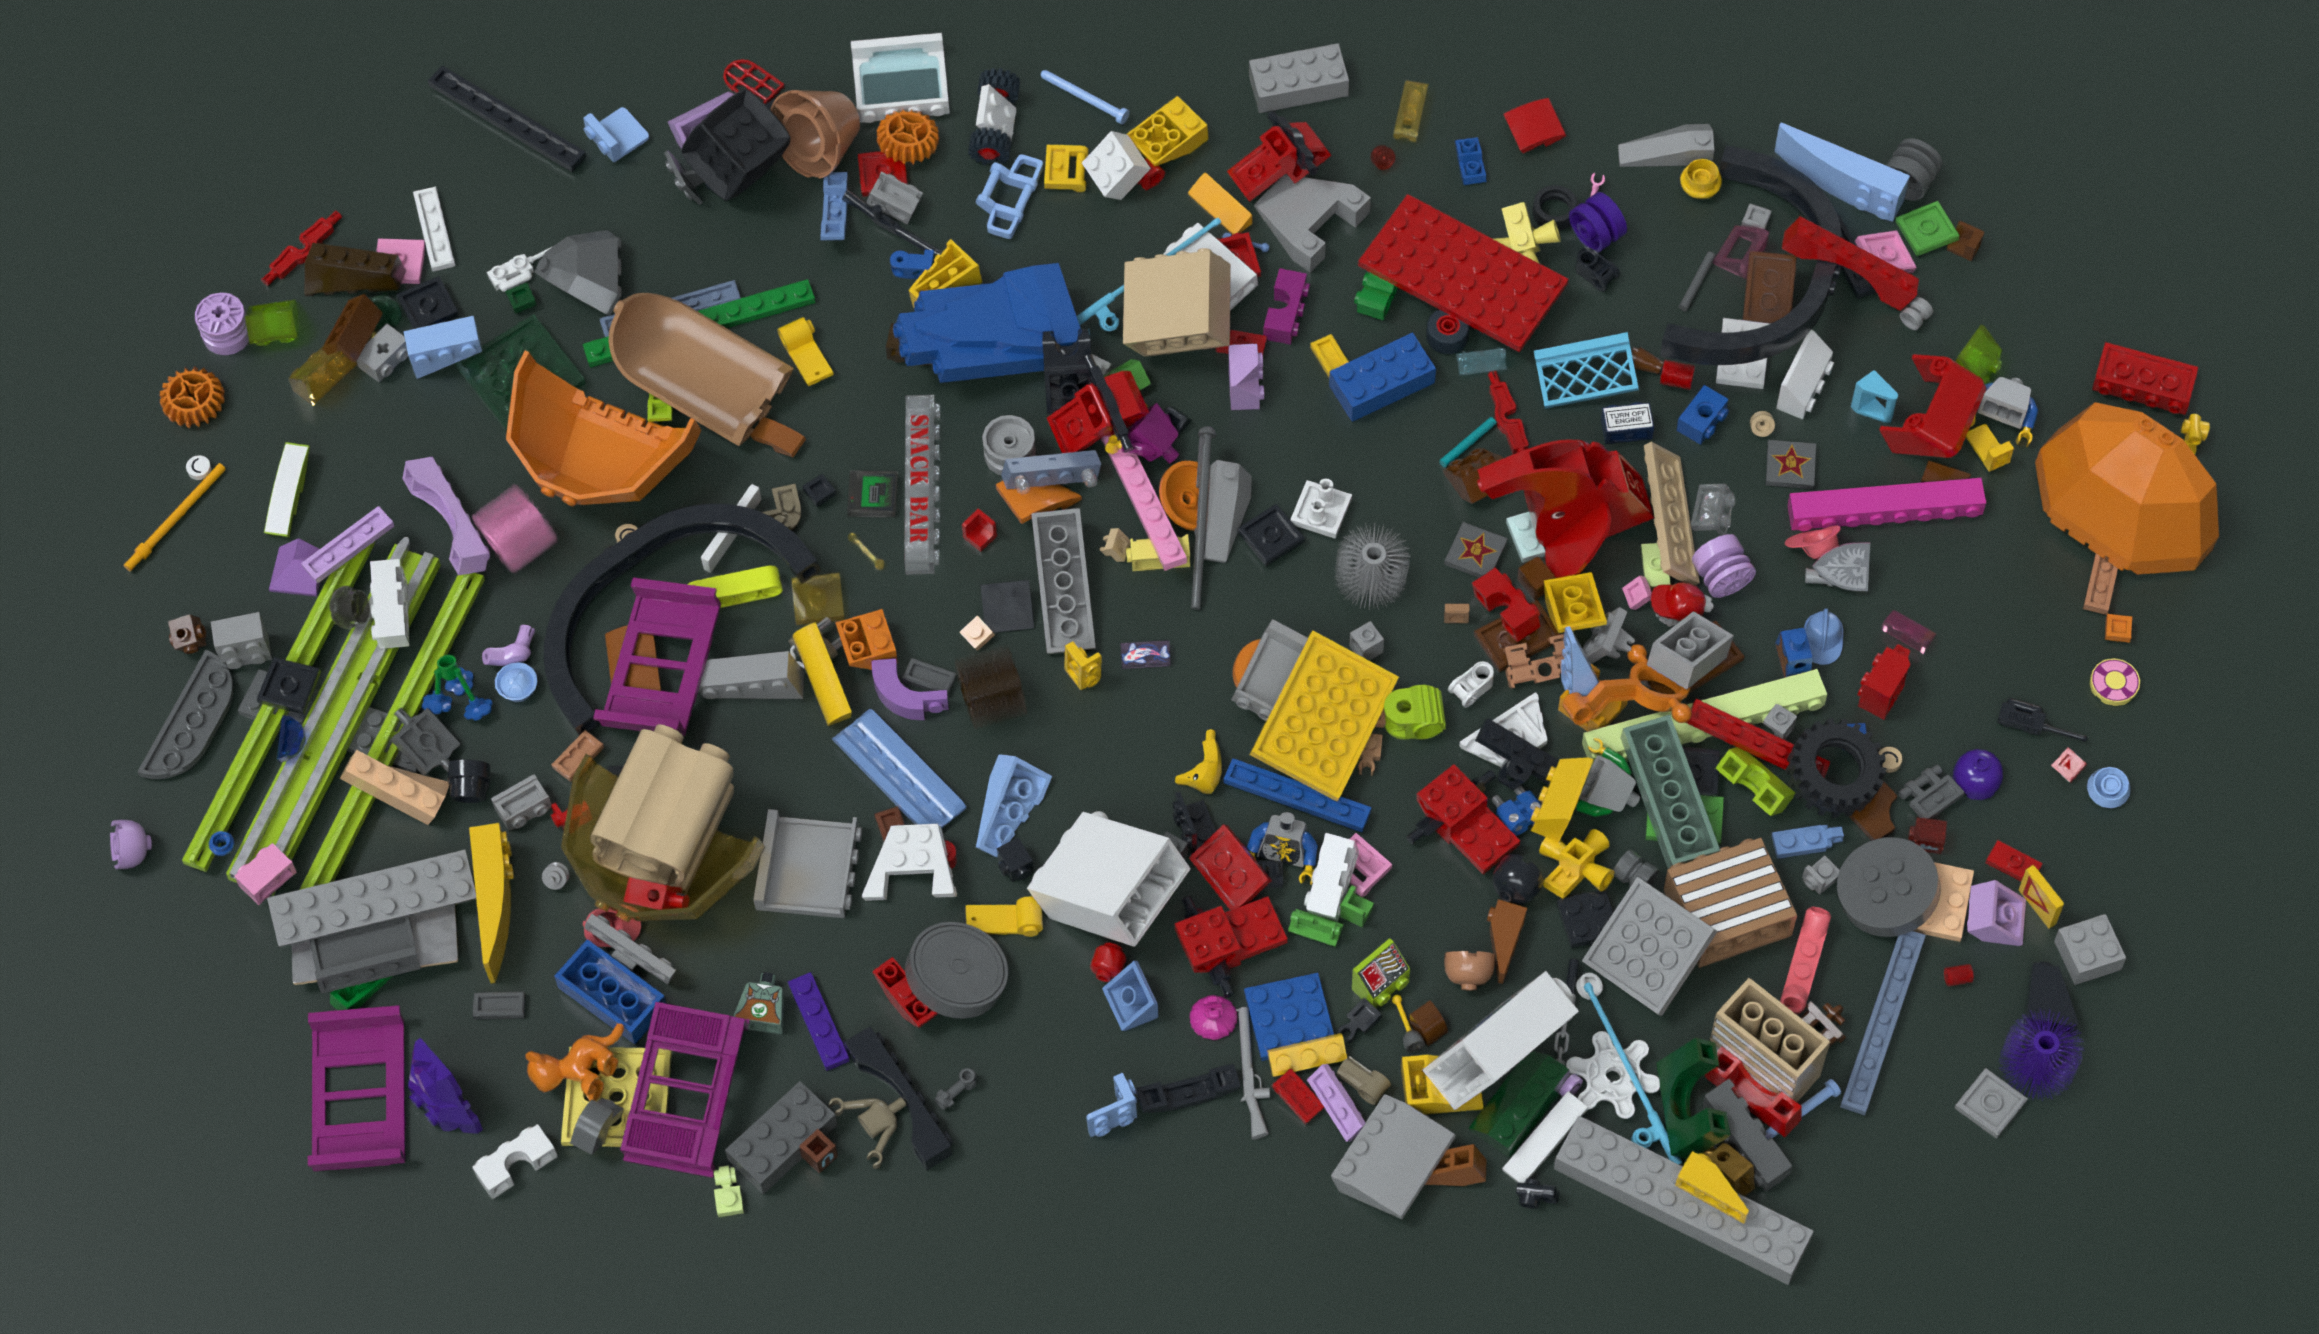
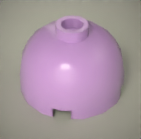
[110,819,151,870]

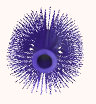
[1999,1010,2085,1101]

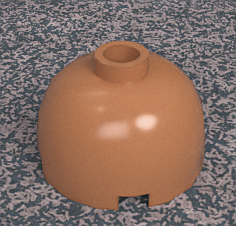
[1444,951,1495,991]

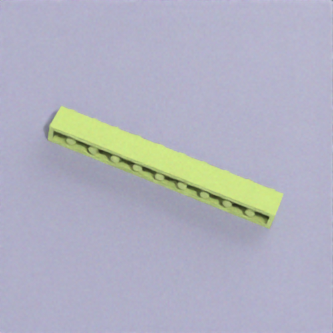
[1582,669,1827,767]

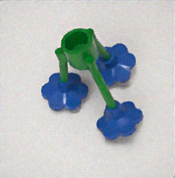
[422,655,493,721]

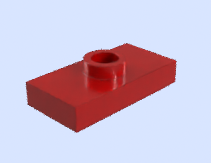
[1216,330,1267,357]
[1985,840,2043,882]
[1271,1068,1324,1124]

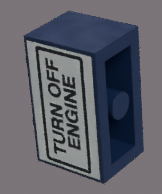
[1601,402,1654,444]

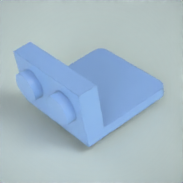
[584,108,649,163]
[1086,1073,1137,1137]

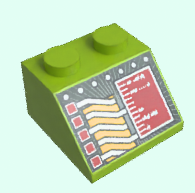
[1352,938,1410,1008]

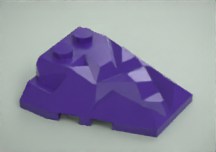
[408,1038,483,1134]

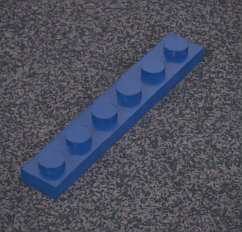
[1224,758,1371,832]

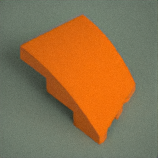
[996,480,1082,524]

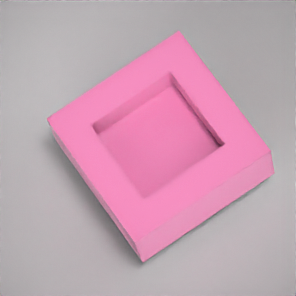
[1622,576,1652,610]

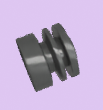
[1885,138,1943,201]

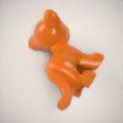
[525,1023,624,1101]

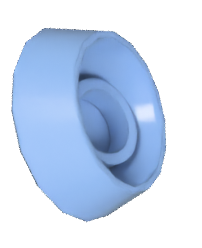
[495,662,537,702]
[2087,767,2131,808]

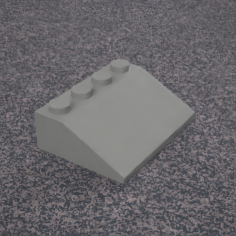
[1331,1094,1456,1219]

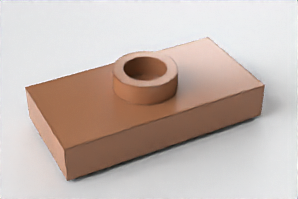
[551,730,604,782]

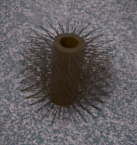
[955,645,1027,729]

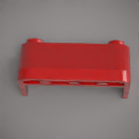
[1879,354,1986,458]

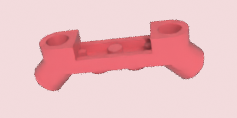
[1780,907,1831,1014]

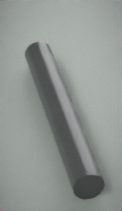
[1679,251,1716,311]

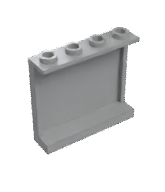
[1231,619,1308,721]
[754,809,862,918]

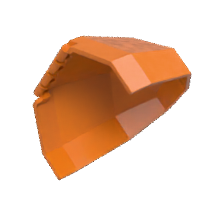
[506,351,702,507]
[2035,402,2219,575]

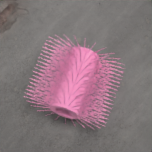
[472,485,557,573]

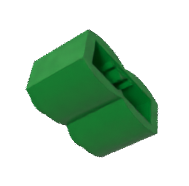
[1354,272,1398,320]

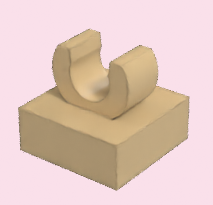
[1100,528,1130,562]

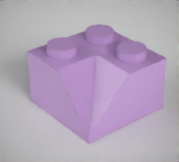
[1229,344,1264,410]

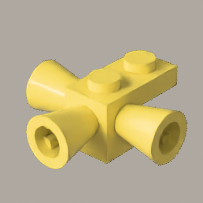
[1494,202,1561,264]

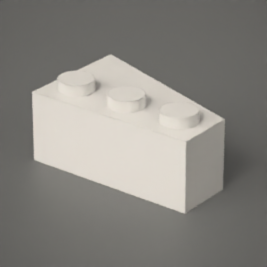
[370,559,409,649]
[1304,833,1360,922]

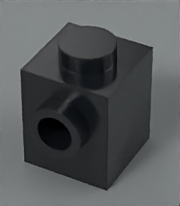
[996,837,1034,882]

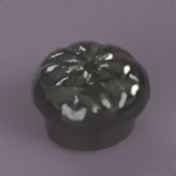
[329,585,370,629]

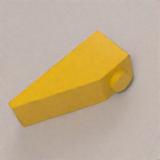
[1675,1151,1749,1224]

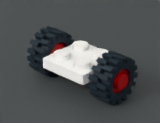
[968,68,1020,166]

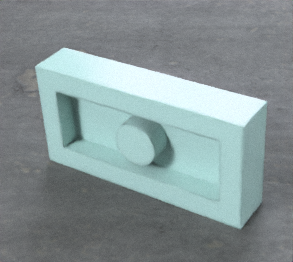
[1506,512,1546,563]

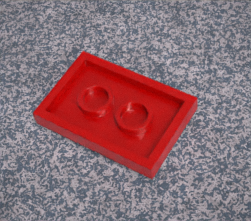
[1189,824,1272,910]

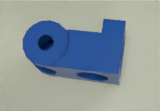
[890,249,935,280]

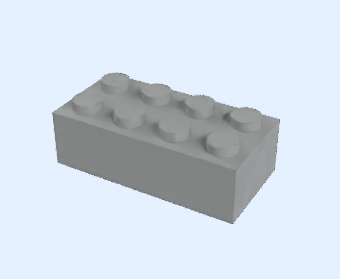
[1249,43,1349,113]

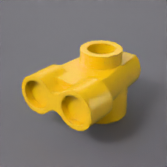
[2181,414,2210,454]

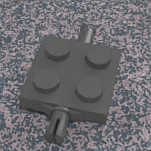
[391,707,460,776]

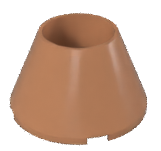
[770,90,860,179]

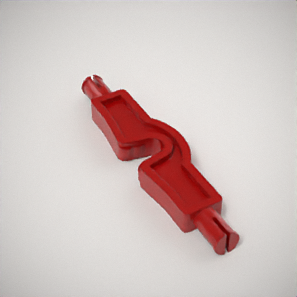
[261,210,342,286]
[1488,371,1529,454]

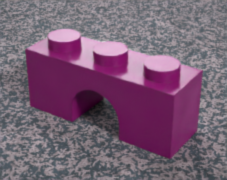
[1263,268,1310,345]

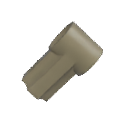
[1337,1057,1391,1105]

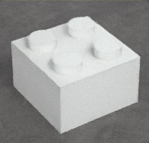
[1082,131,1151,200]

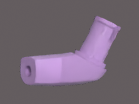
[482,625,535,666]

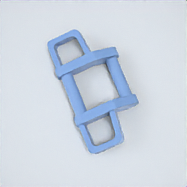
[976,154,1043,239]

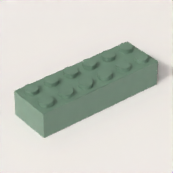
[1620,714,1720,869]

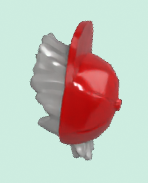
[1651,582,1714,627]

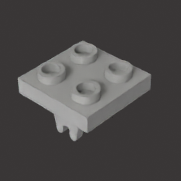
[1583,607,1635,664]

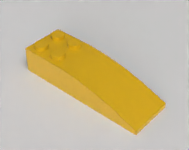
[469,823,514,984]

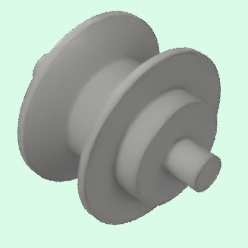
[542,862,570,890]

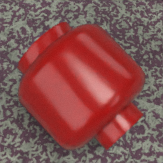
[1090,943,1126,982]

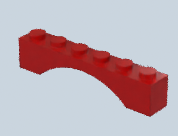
[1782,216,1919,311]

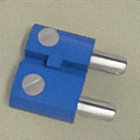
[1492,785,1541,836]

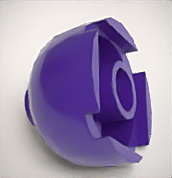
[1953,749,2003,800]

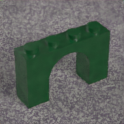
[1657,1038,1731,1159]

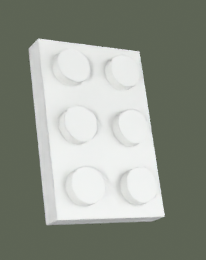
[1716,318,1769,389]

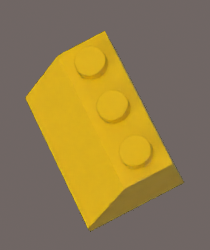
[1530,757,1593,842]

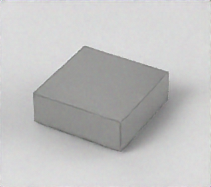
[1741,204,1772,233]

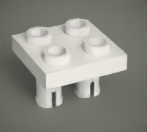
[1290,479,1352,539]

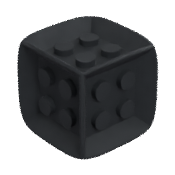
[681,89,791,201]

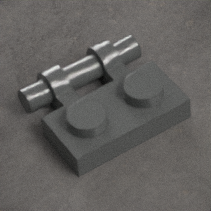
[1898,764,1965,823]

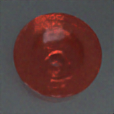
[1370,145,1395,170]

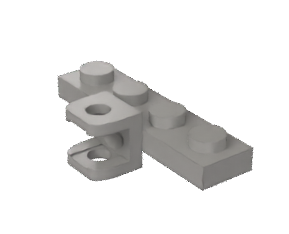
[584,914,676,985]

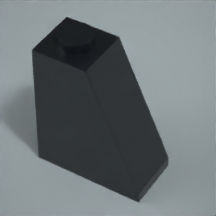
[2023,962,2078,1036]

